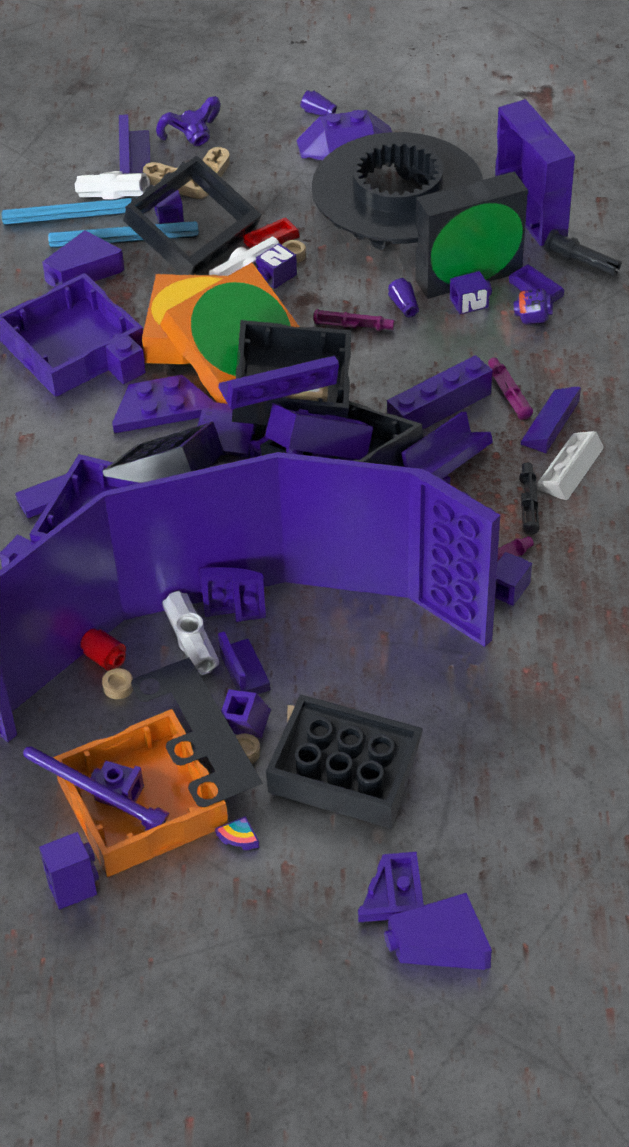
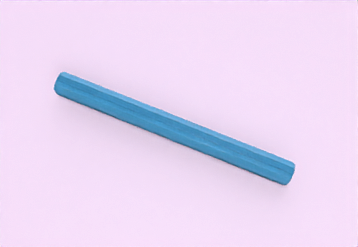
[1,197,138,225]
[48,221,199,248]

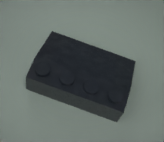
[103,421,224,483]
[266,694,423,829]

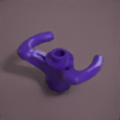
[156,96,221,146]

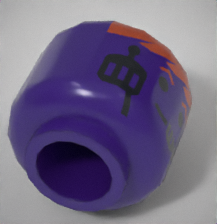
[514,288,553,325]

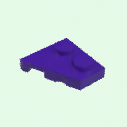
[358,852,424,922]

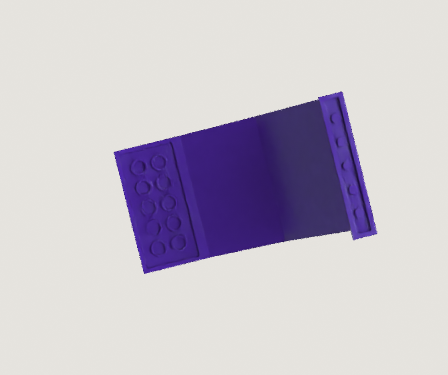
[0,452,500,742]

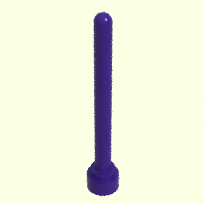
[23,746,169,831]

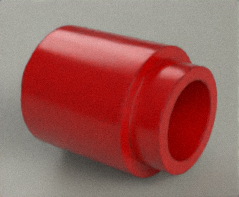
[80,628,126,671]

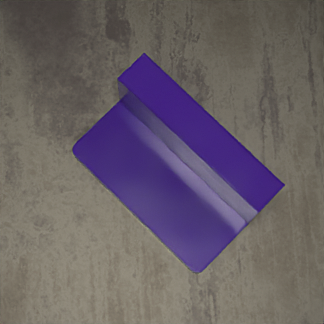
[218,631,271,694]

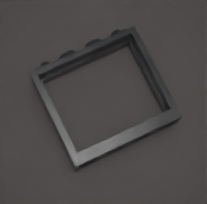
[123,156,262,275]

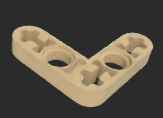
[143,147,230,199]

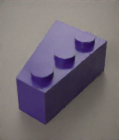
[265,403,373,461]

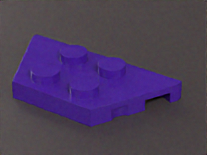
[112,375,214,434]

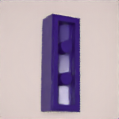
[520,387,581,453]

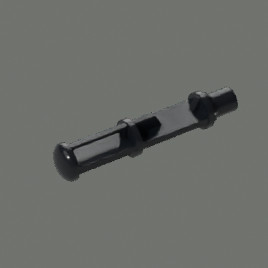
[519,462,540,535]

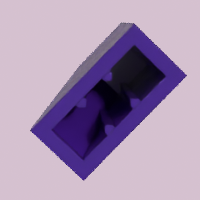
[42,230,125,287]
[384,893,492,970]

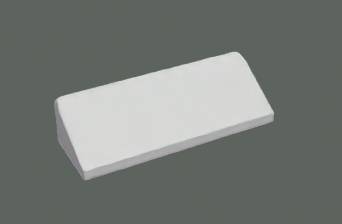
[536,431,604,500]

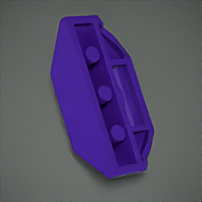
[297,110,392,160]

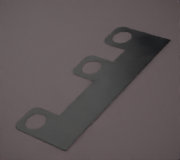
[131,657,263,807]

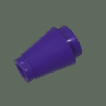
[300,90,337,116]
[388,278,419,318]

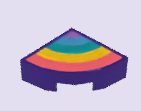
[215,816,259,850]

